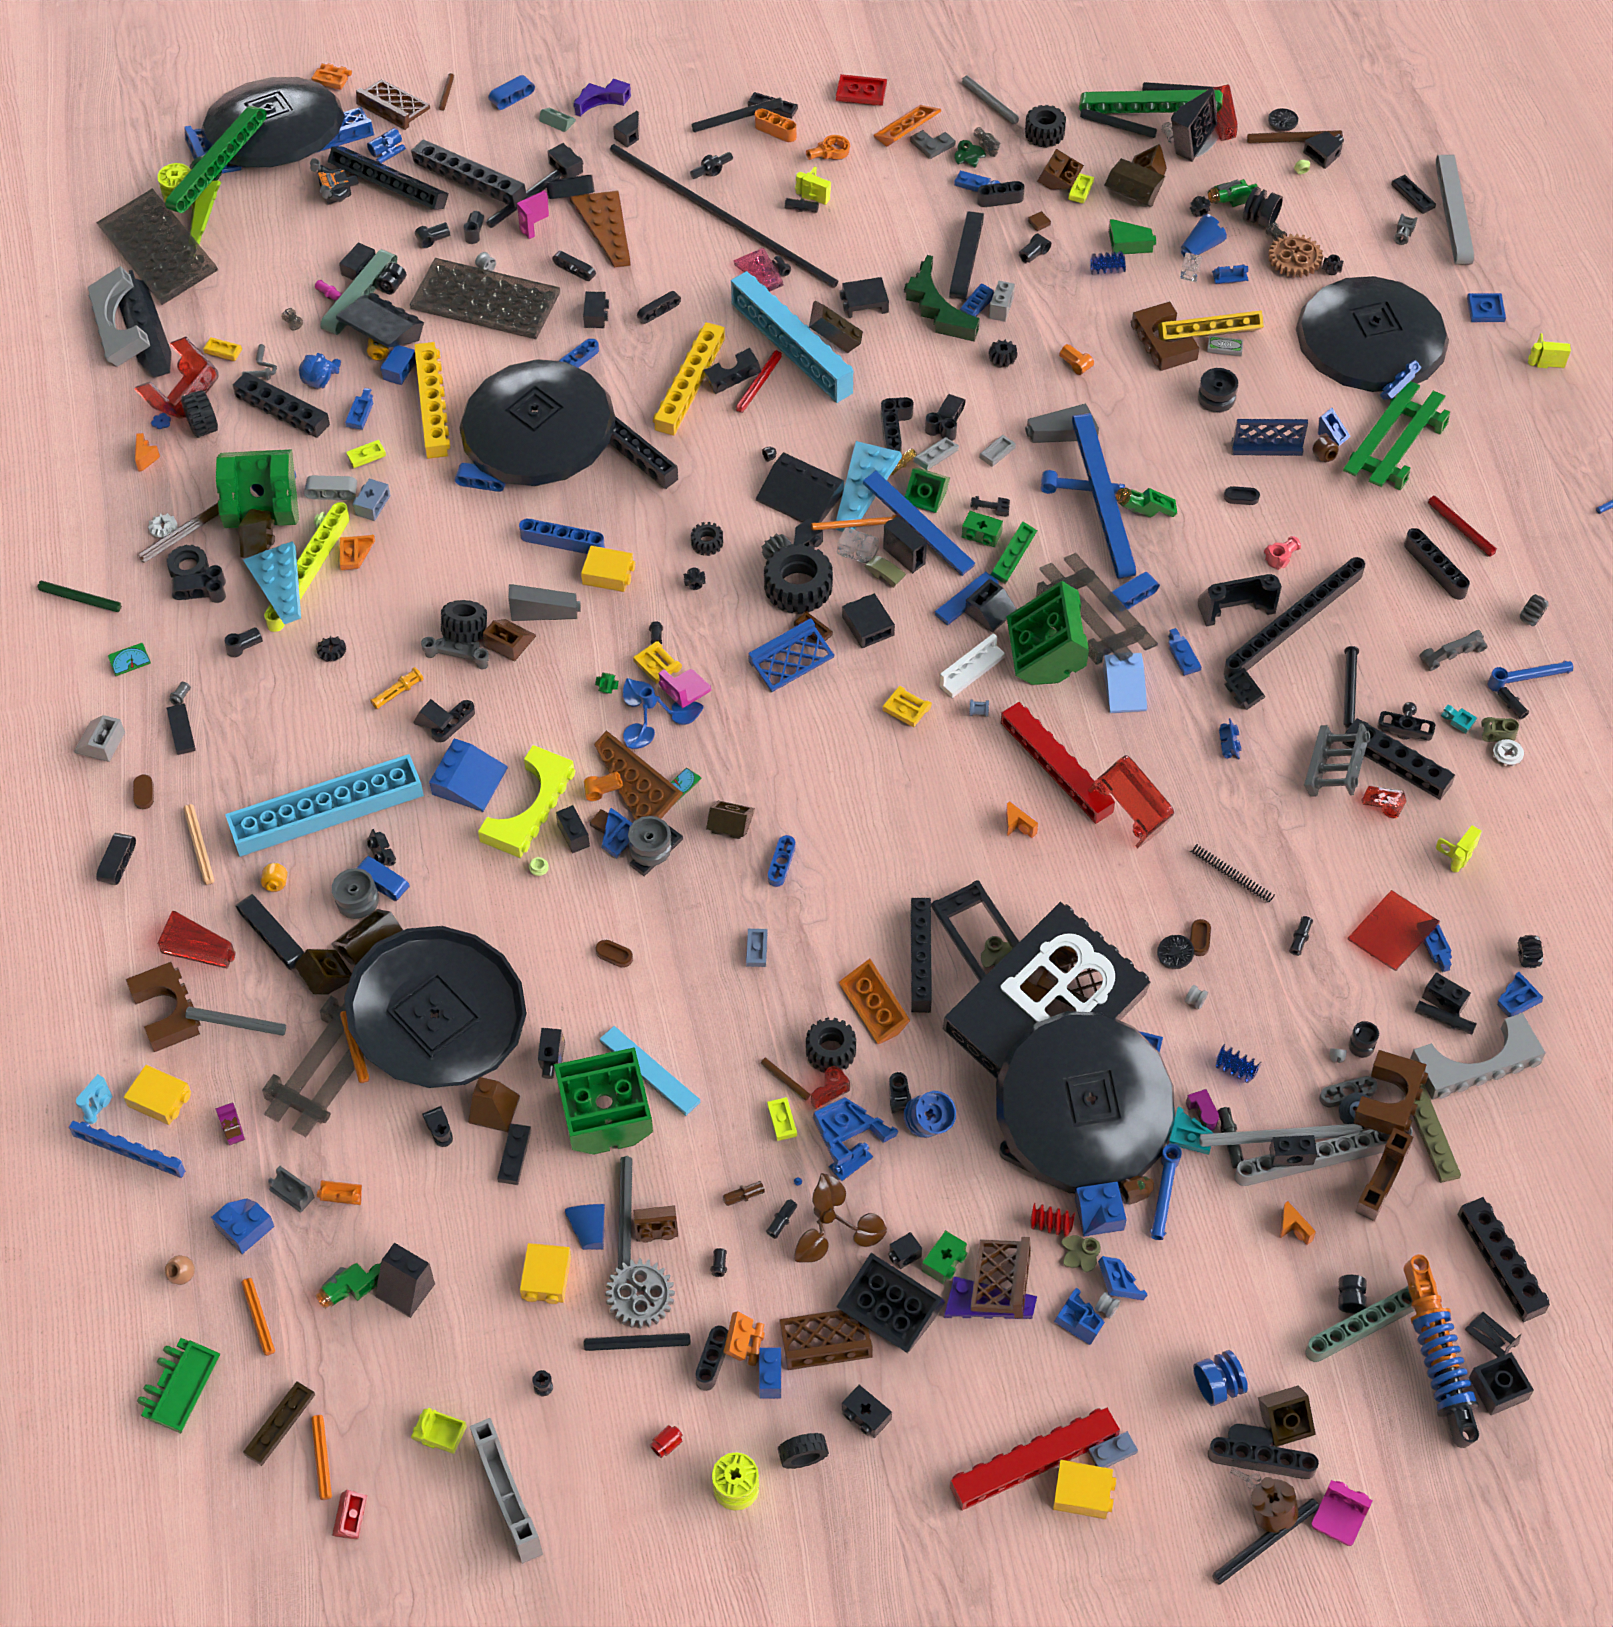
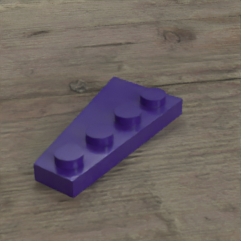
[944,1276,1037,1319]

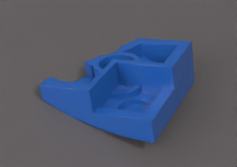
[565,1204,605,1250]
[1054,1288,1105,1345]

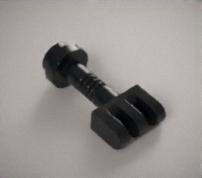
[970,496,1010,517]

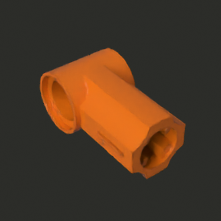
[1059,344,1094,375]
[584,771,623,801]

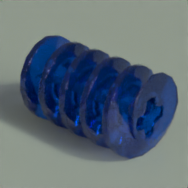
[1090,251,1126,275]
[1216,1044,1262,1083]

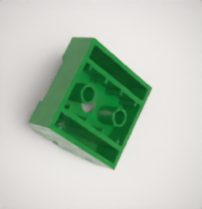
[216,449,299,528]
[1006,581,1089,685]
[554,1047,653,1155]

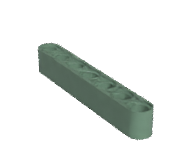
[320,249,398,335]
[1306,1286,1415,1362]

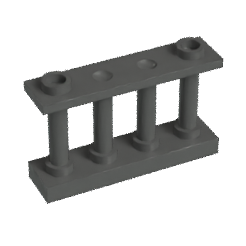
[1304,724,1370,797]

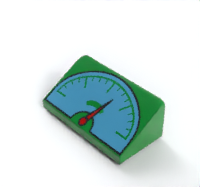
[108,643,151,676]
[671,767,702,806]

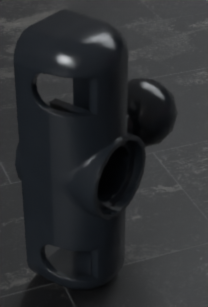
[1377,702,1436,741]

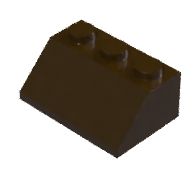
[1104,158,1166,207]
[809,301,863,353]
[331,909,403,966]

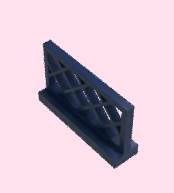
[1231,419,1308,456]

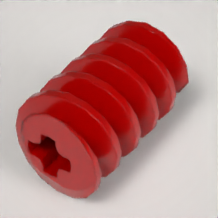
[1030,1203,1076,1237]

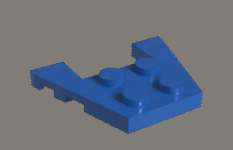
[813,1097,898,1166]

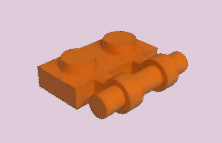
[311,63,352,90]
[723,1311,765,1366]

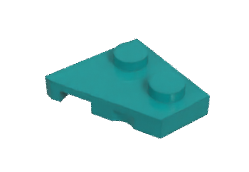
[1169,1107,1213,1155]

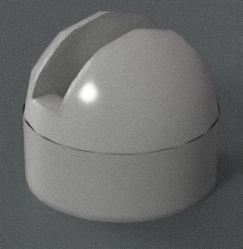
[1330,1048,1347,1063]

